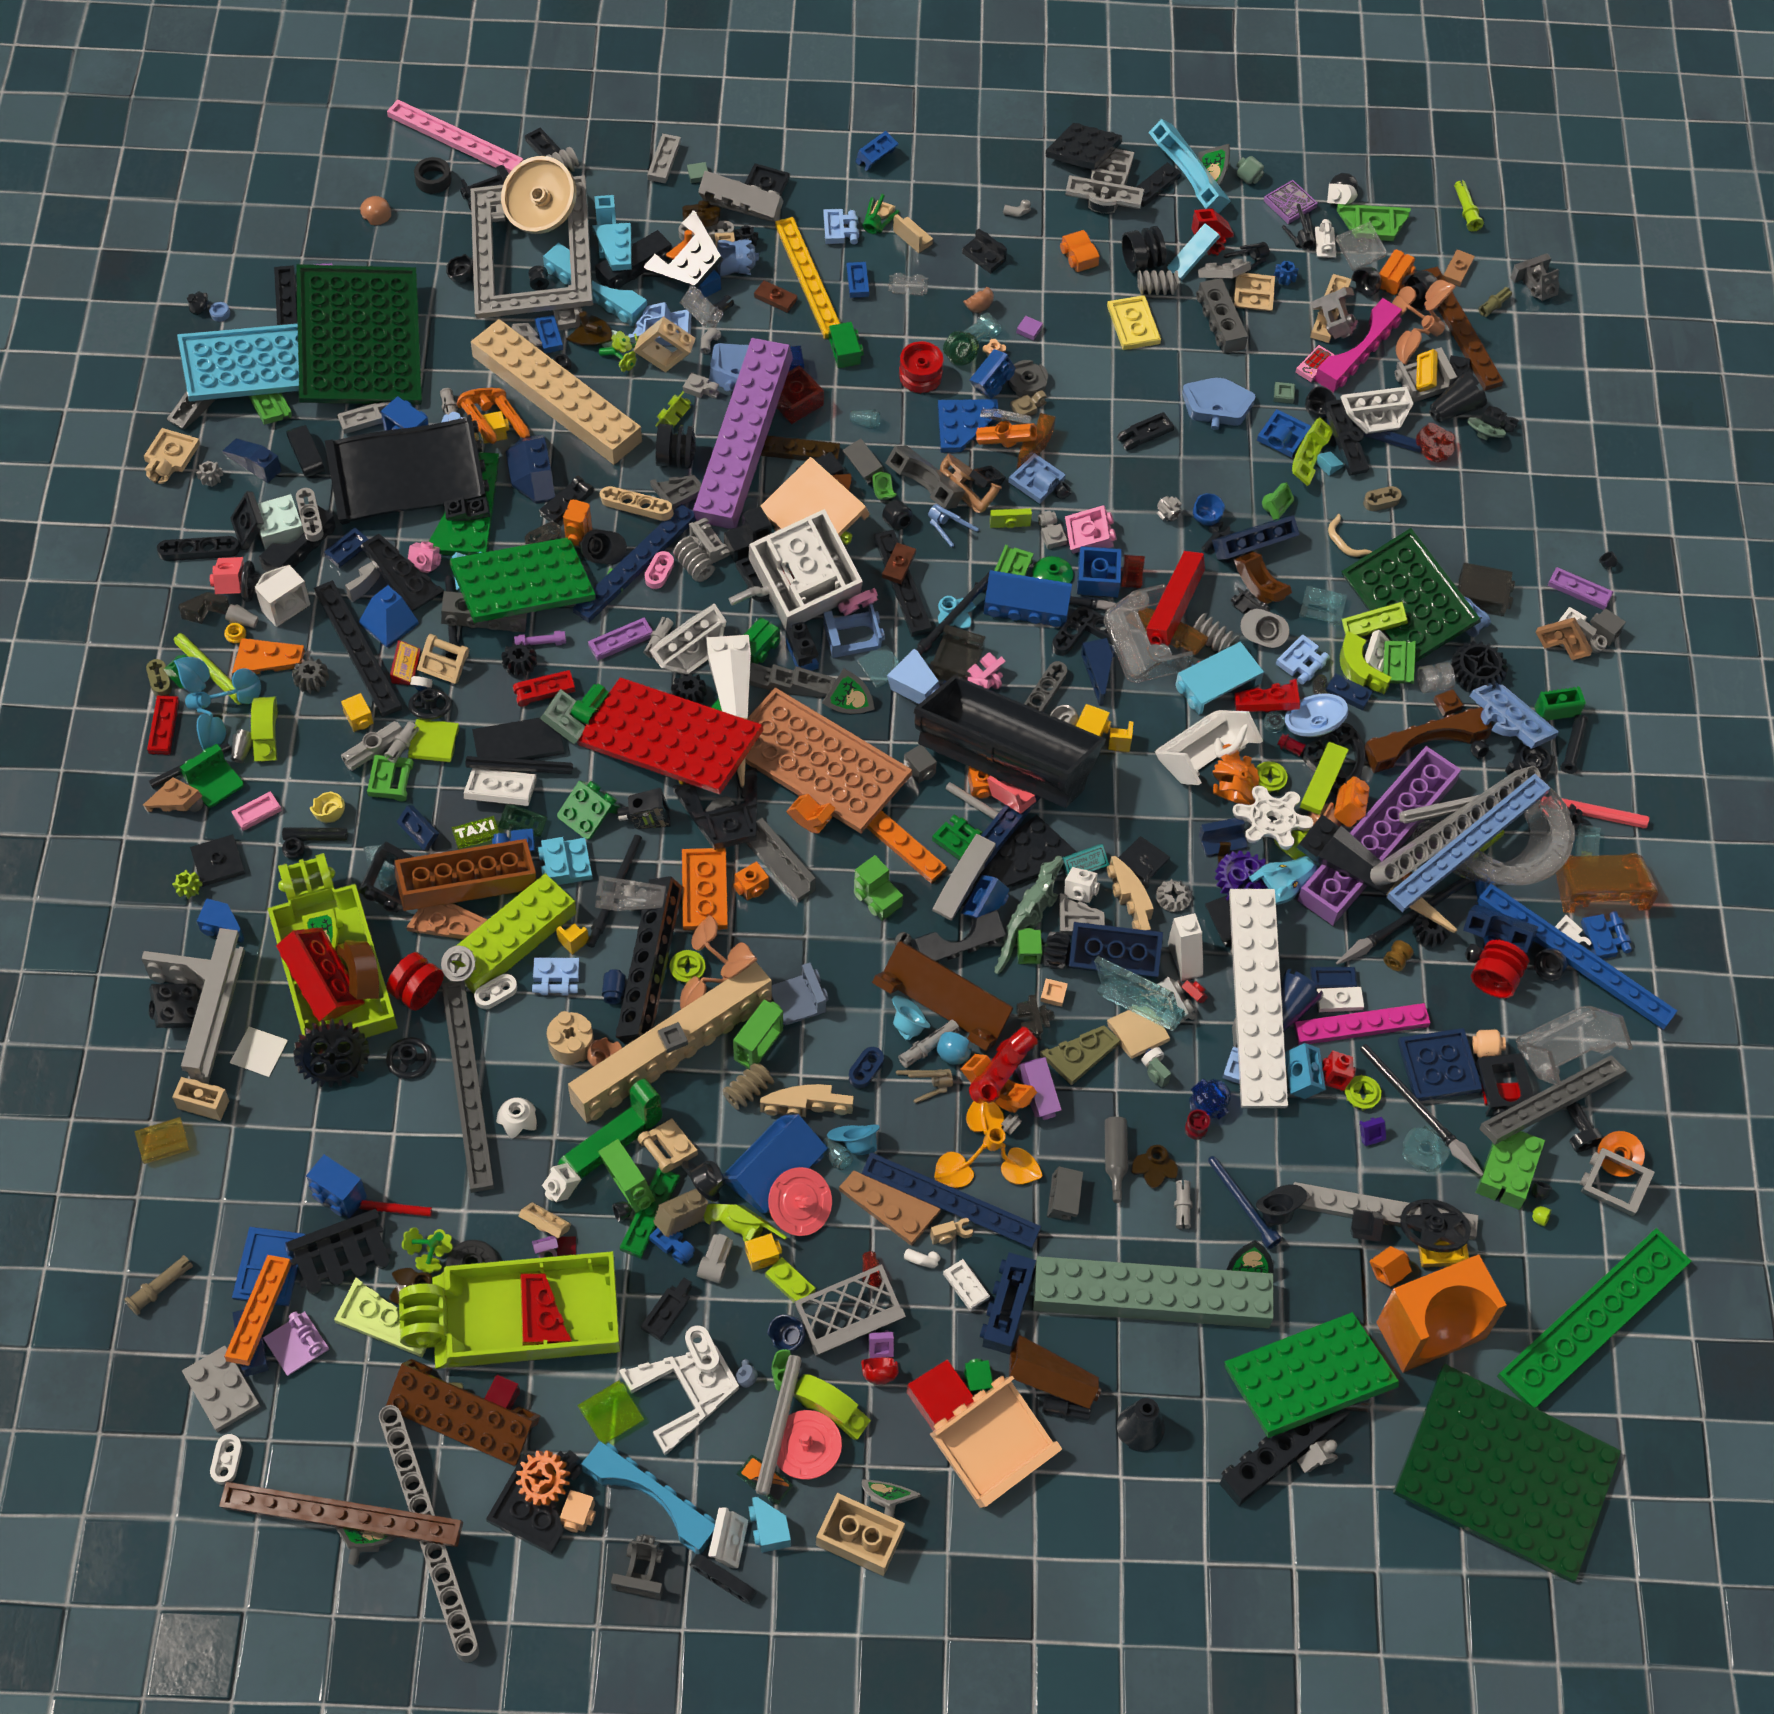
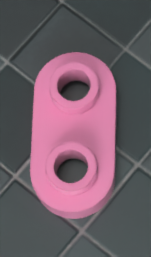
[645,551,674,589]

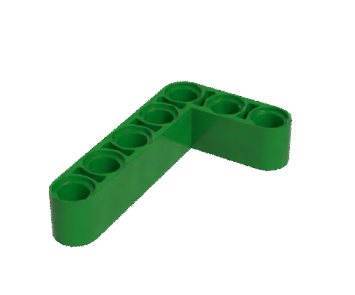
[558,1078,662,1179]

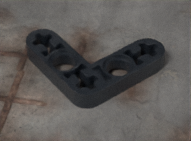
[1052,606,1128,656]

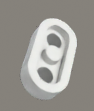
[474,974,517,1009]
[685,1326,719,1373]
[210,1434,242,1485]

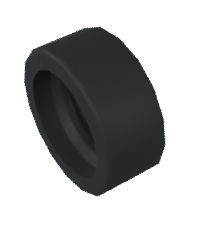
[414,157,452,194]

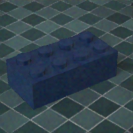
[1068,922,1163,978]

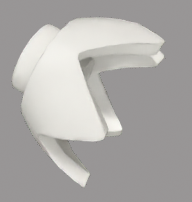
[496,1097,537,1139]

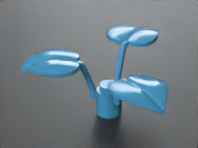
[174,657,261,751]

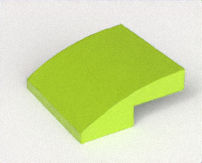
[408,719,459,762]

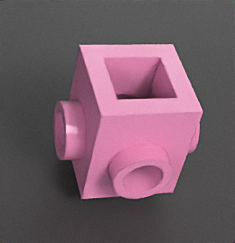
[408,541,441,573]

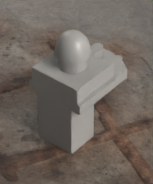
[1297,1439,1338,1473]

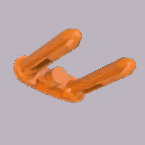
[457,388,530,444]

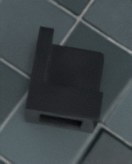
[1350,1209,1384,1241]

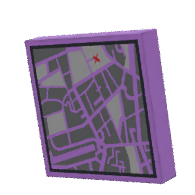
[1264,180,1318,224]

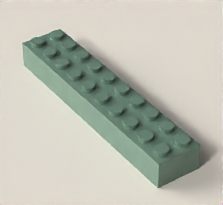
[1033,1256,1273,1328]

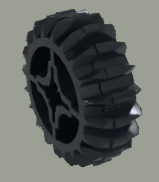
[1450,640,1508,691]

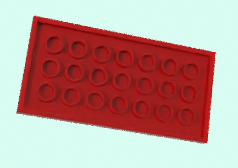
[577,677,764,794]

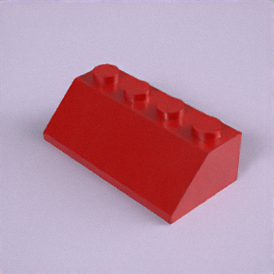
[276,927,365,1022]

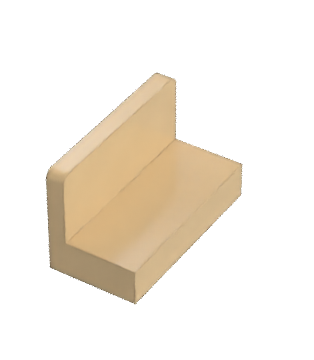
[893,214,933,253]

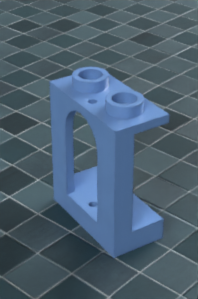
[823,604,885,658]

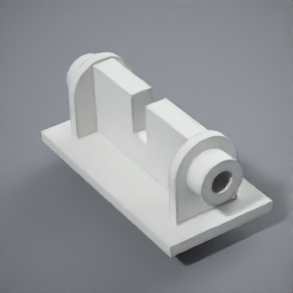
[1315,219,1336,258]

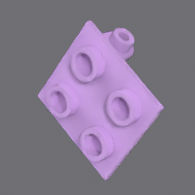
[263,1311,329,1376]

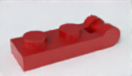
[513,670,576,707]

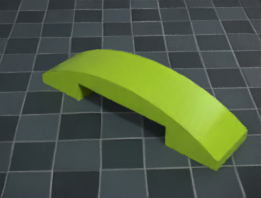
[1292,417,1333,486]

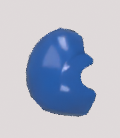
[1193,493,1225,526]

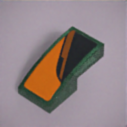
[736,1455,793,1505]

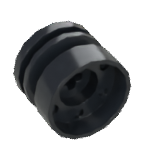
[1122,226,1167,273]
[655,423,696,468]

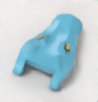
[1249,856,1318,905]

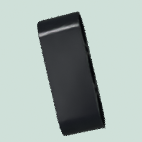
[286,425,325,478]

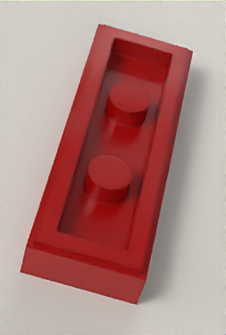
[147,696,180,755]

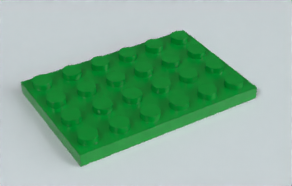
[450,537,595,623]
[1224,1312,1399,1438]

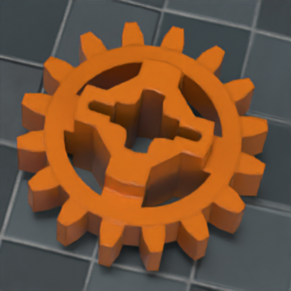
[516,1451,570,1506]

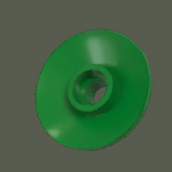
[1032,556,1073,583]

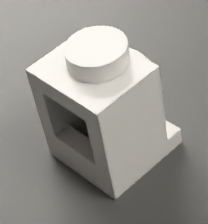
[542,1163,582,1202]

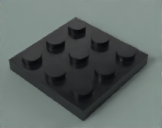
[1045,123,1122,170]

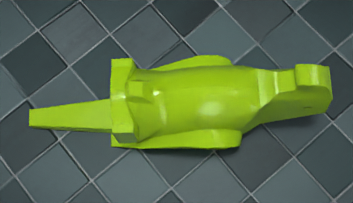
[704,1204,787,1242]

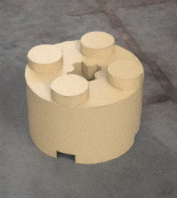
[547,1011,594,1065]

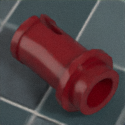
[1277,734,1306,757]

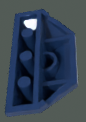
[506,434,555,504]

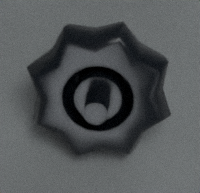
[187,291,209,315]

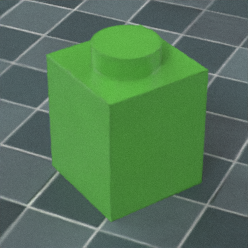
[1017,928,1042,964]

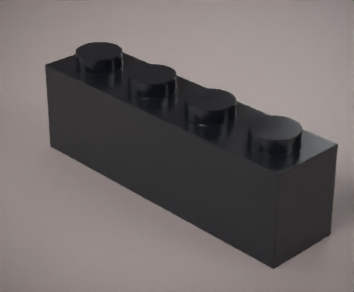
[595,230,672,289]

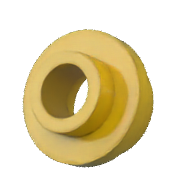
[224,623,246,643]

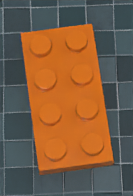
[682,848,728,931]

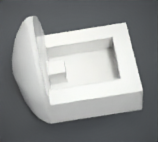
[1327,184,1358,204]

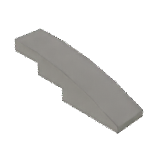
[932,834,996,921]

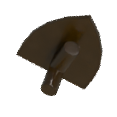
[566,311,612,345]

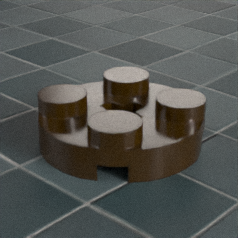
[682,200,721,227]

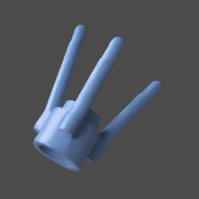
[928,504,979,547]

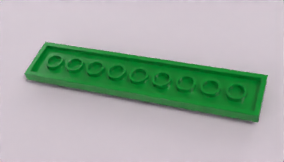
[1497,1228,1692,1408]

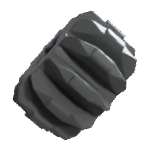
[292,657,329,694]

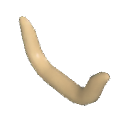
[1328,514,1372,557]

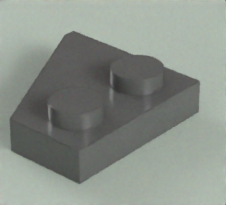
[650,475,702,510]

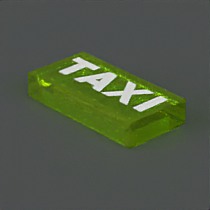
[452,816,499,849]

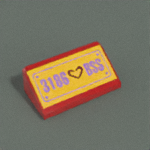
[390,641,421,685]

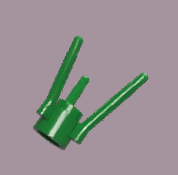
[862,194,899,234]

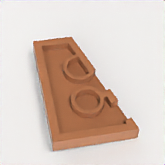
[406,903,487,939]

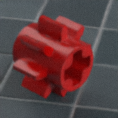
[1207,231,1226,256]

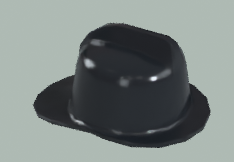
[579,529,627,564]
[682,1161,725,1202]
[1256,1184,1308,1227]

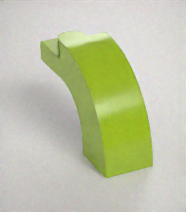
[1340,631,1392,694]
[251,697,278,761]
[793,1374,871,1440]

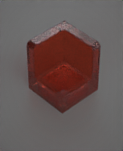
[1121,555,1145,588]

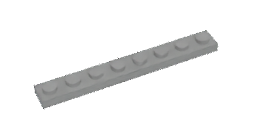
[1293,1182,1478,1240]

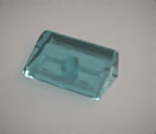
[363,845,397,889]

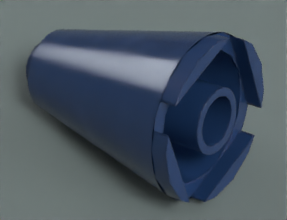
[1280,969,1324,1032]

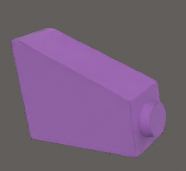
[1016,1057,1061,1120]

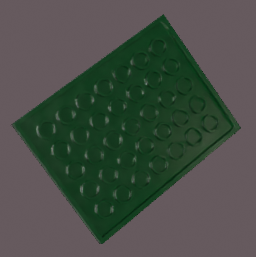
[296,264,422,405]
[1393,1364,1621,1583]

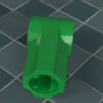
[570,684,609,725]

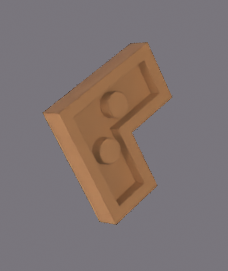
[1536,617,1593,660]

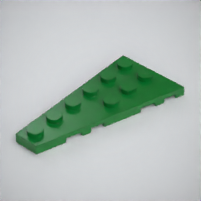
[429,452,500,556]

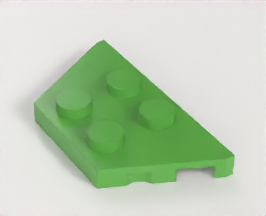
[1337,204,1411,241]

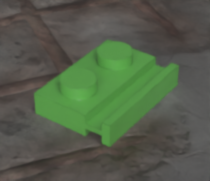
[249,393,292,425]
[994,545,1034,576]
[1383,641,1416,684]

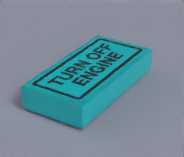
[1063,844,1109,876]

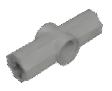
[341,721,403,771]

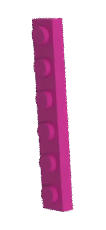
[1294,1003,1430,1045]

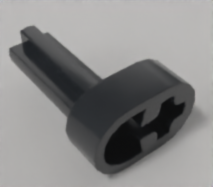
[1566,1102,1603,1152]

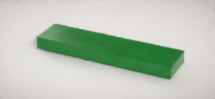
[620,1167,680,1259]

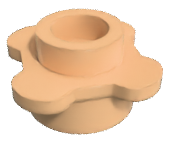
[983,339,1006,356]

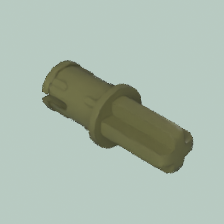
[1478,287,1512,317]

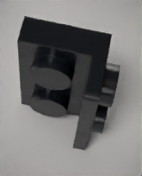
[962,229,1007,274]

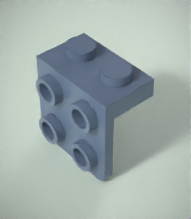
[772,963,829,1025]

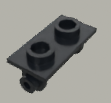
[1231,587,1271,614]

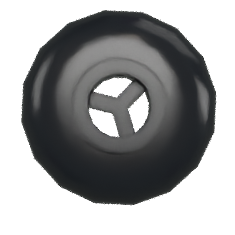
[882,500,913,530]

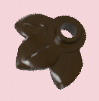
[1131,1145,1178,1189]
[389,1268,433,1305]

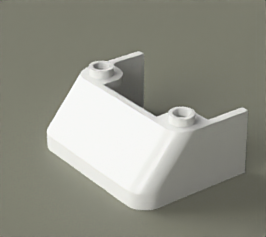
[1155,710,1263,785]

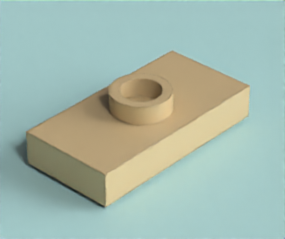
[519,1203,571,1238]

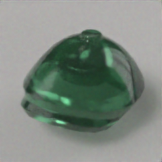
[943,331,979,366]

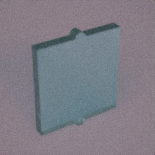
[857,645,900,688]

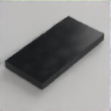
[472,717,564,760]

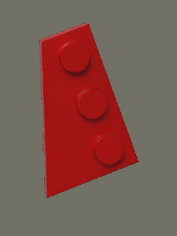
[1235,679,1300,712]
[520,1273,572,1346]

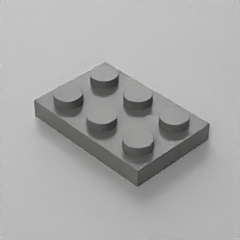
[182,1346,260,1432]

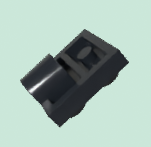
[149,984,199,1028]

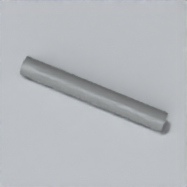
[946,782,999,819]

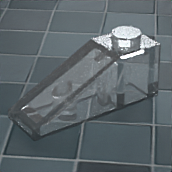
[595,876,666,911]

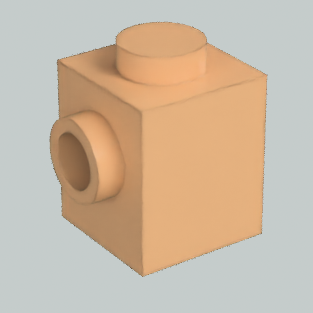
[560,1490,596,1533]

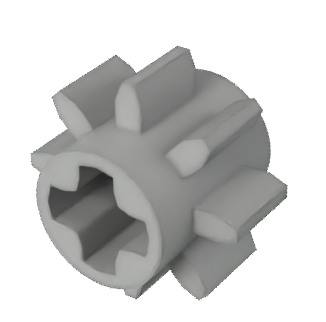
[196,461,223,487]
[1157,496,1182,521]

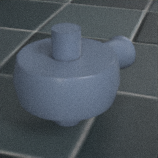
[735,1359,758,1388]

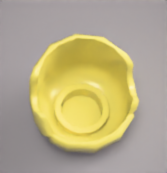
[310,792,345,823]

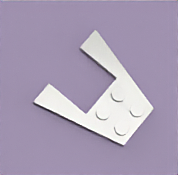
[619,1345,739,1455]

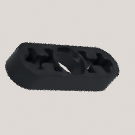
[689,1554,757,1604]

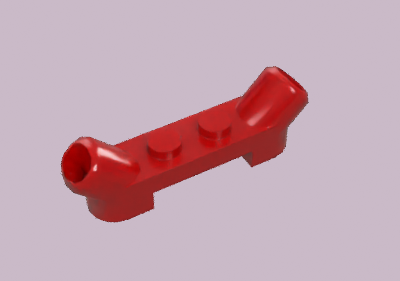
[969,1027,1038,1104]

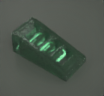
[498,804,548,837]

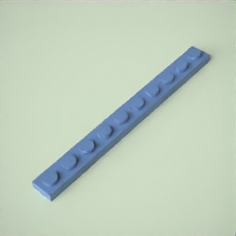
[1387,774,1551,912]

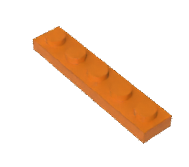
[866,810,947,884]
[224,1255,292,1366]

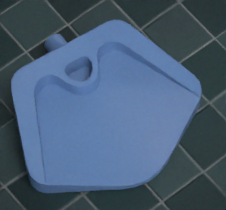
[709,343,749,391]
[1182,378,1256,430]

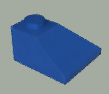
[359,585,419,648]
[961,875,1010,918]

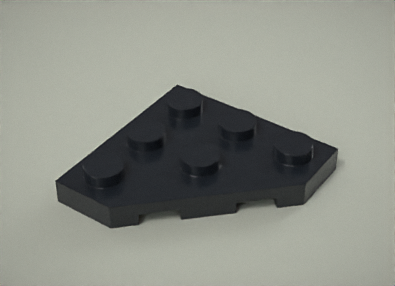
[486,1454,564,1555]

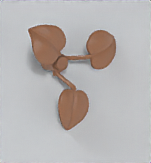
[1392,280,1456,365]
[680,915,757,1009]

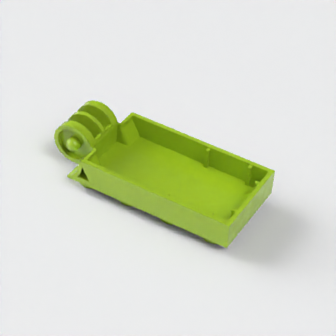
[267,853,398,1054]
[399,1251,620,1369]

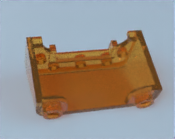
[1555,853,1658,913]

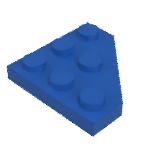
[938,399,999,453]

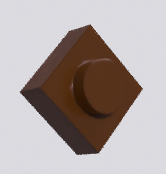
[1433,689,1463,716]

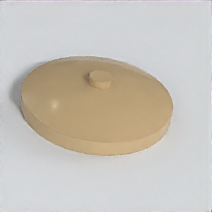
[501,156,577,234]

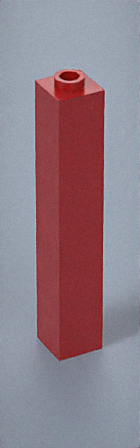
[1146,551,1205,647]

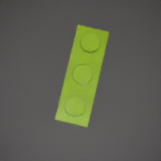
[1342,602,1408,637]

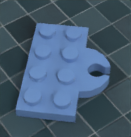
[1469,681,1559,749]

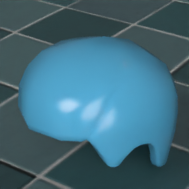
[937,1032,972,1065]

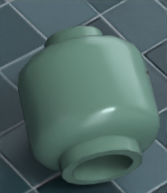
[1236,156,1265,185]

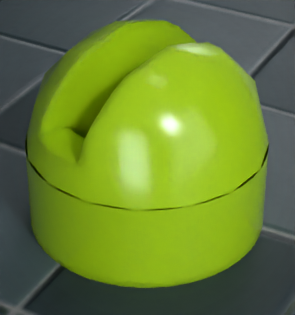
[1532,1206,1552,1227]

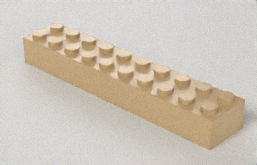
[471,319,642,465]
[568,961,772,1123]

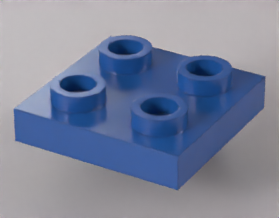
[1257,409,1311,458]

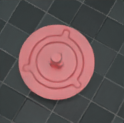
[768,1167,832,1236]
[777,1410,842,1480]

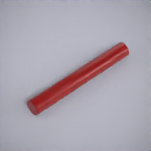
[361,1200,432,1217]

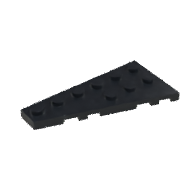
[961,814,1077,907]

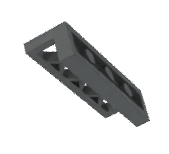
[746,818,816,902]

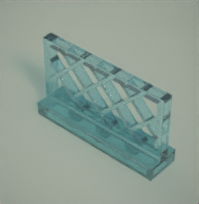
[1094,956,1185,1031]

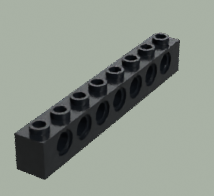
[616,876,683,1045]

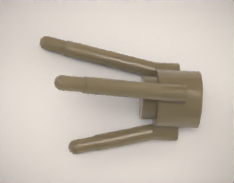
[896,1069,953,1103]

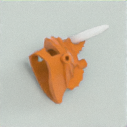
[1213,724,1260,805]

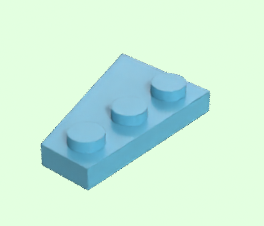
[592,223,632,271]

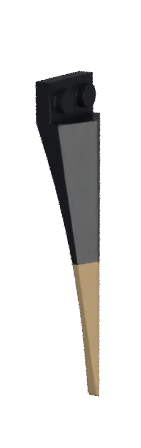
[1296,814,1457,933]

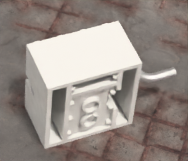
[728,509,863,630]

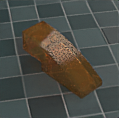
[1017,413,1056,469]

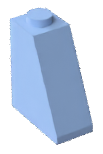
[887,649,940,704]

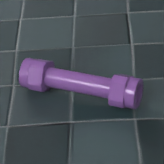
[514,631,566,646]

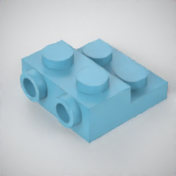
[538,837,592,885]

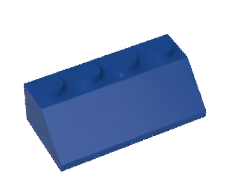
[984,570,1072,627]

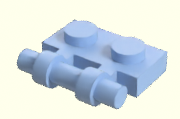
[823,209,859,244]
[1276,634,1330,684]
[532,958,580,996]

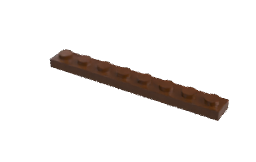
[1422,266,1504,391]

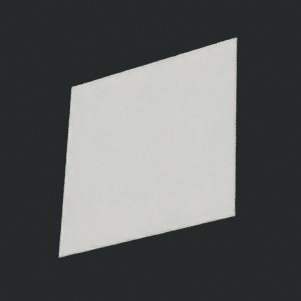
[230,1027,288,1077]

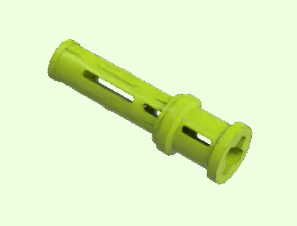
[1454,180,1484,231]

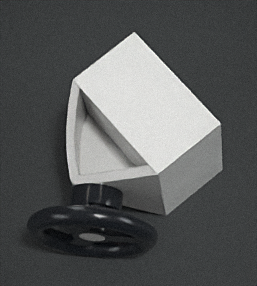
[241,560,310,627]

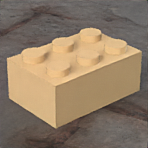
[816,1493,905,1576]

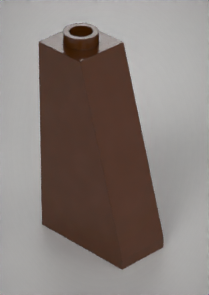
[1009,1335,1101,1409]

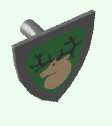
[1198,144,1230,186]
[822,668,874,714]
[335,1527,397,1565]

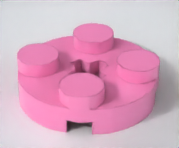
[837,588,878,616]

